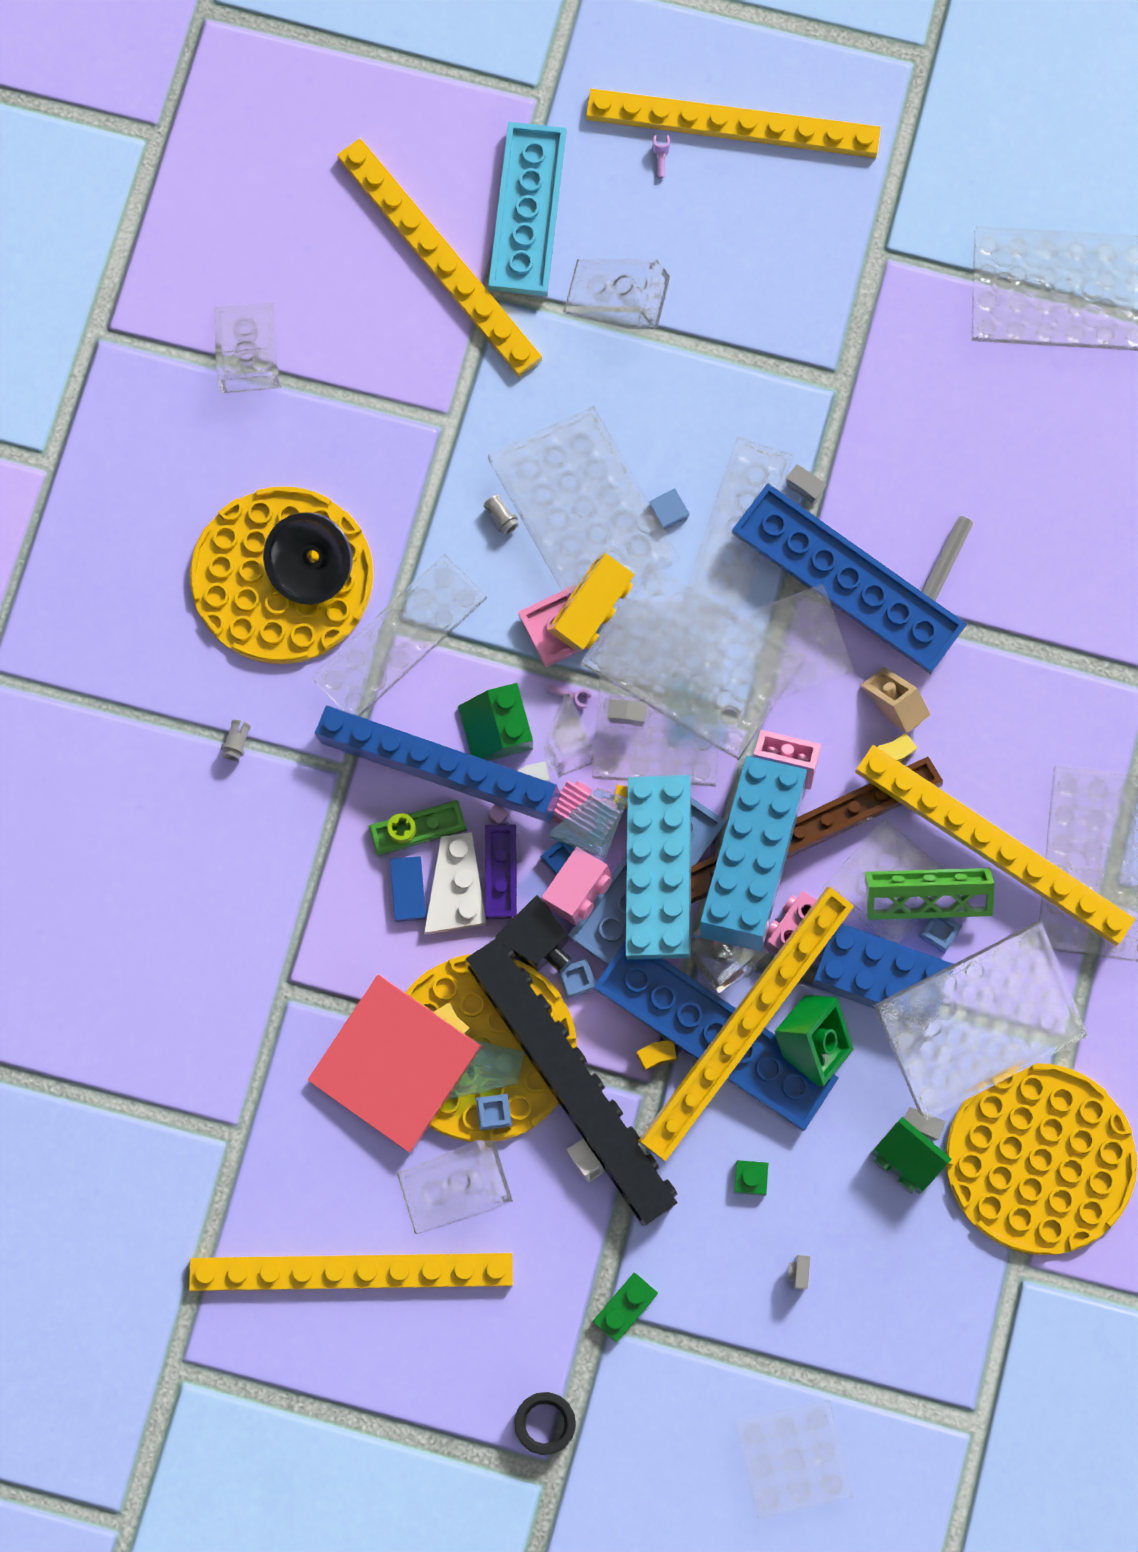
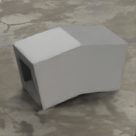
[786,464,827,503]
[607,699,647,727]
[905,1107,946,1141]

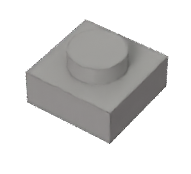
[787,1255,811,1291]

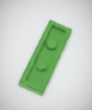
[368,800,467,857]

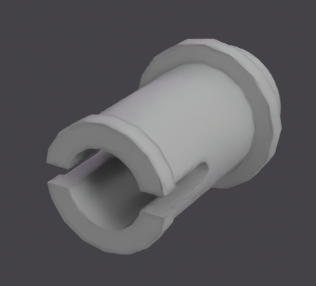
[483,495,519,535]
[220,719,251,761]

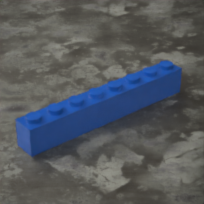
[314,705,561,823]

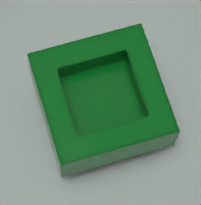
[734,1160,769,1196]

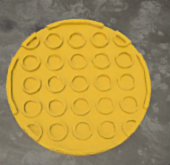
[190,486,374,664]
[406,954,577,1143]
[945,1063,1137,1256]

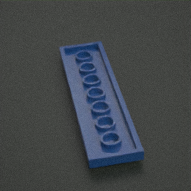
[731,483,967,675]
[593,940,839,1131]

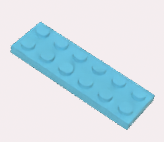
[488,122,567,296]
[626,775,691,960]

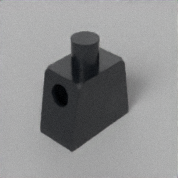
[495,895,573,973]

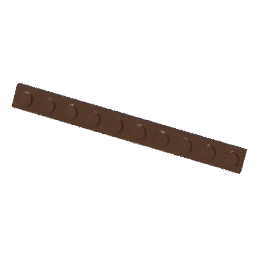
[691,756,943,904]

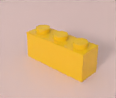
[547,553,635,651]

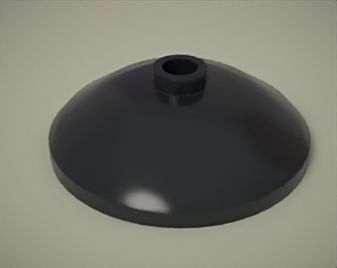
[263,512,352,605]

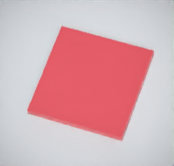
[307,974,482,1153]

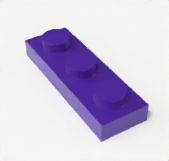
[485,824,517,919]

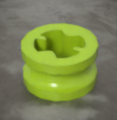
[387,813,416,844]

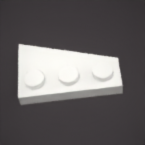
[424,832,486,935]

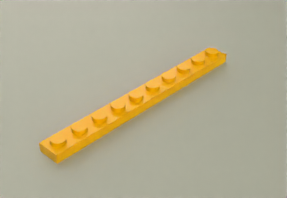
[586,88,881,158]
[337,138,542,378]
[855,745,1136,947]
[638,887,854,1161]
[189,1253,513,1291]

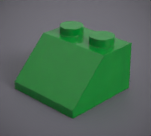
[458,682,533,761]
[774,995,854,1086]
[870,1117,952,1194]

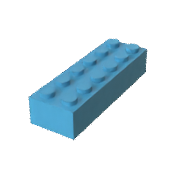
[700,756,807,952]

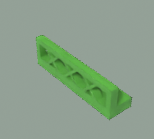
[864,868,995,920]

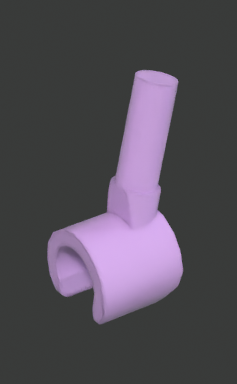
[652,135,670,179]
[548,685,592,710]
[488,804,510,825]

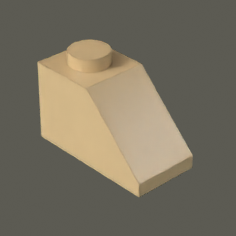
[861,667,931,733]

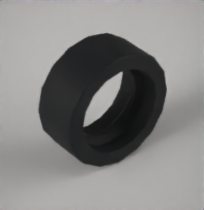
[514,1392,576,1455]

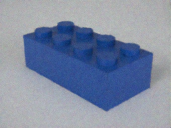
[811,924,954,1028]

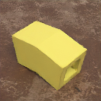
[877,733,917,763]
[434,1003,471,1035]

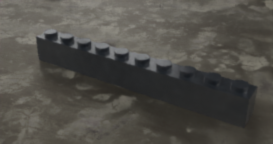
[464,938,678,1226]

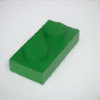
[592,1272,658,1343]

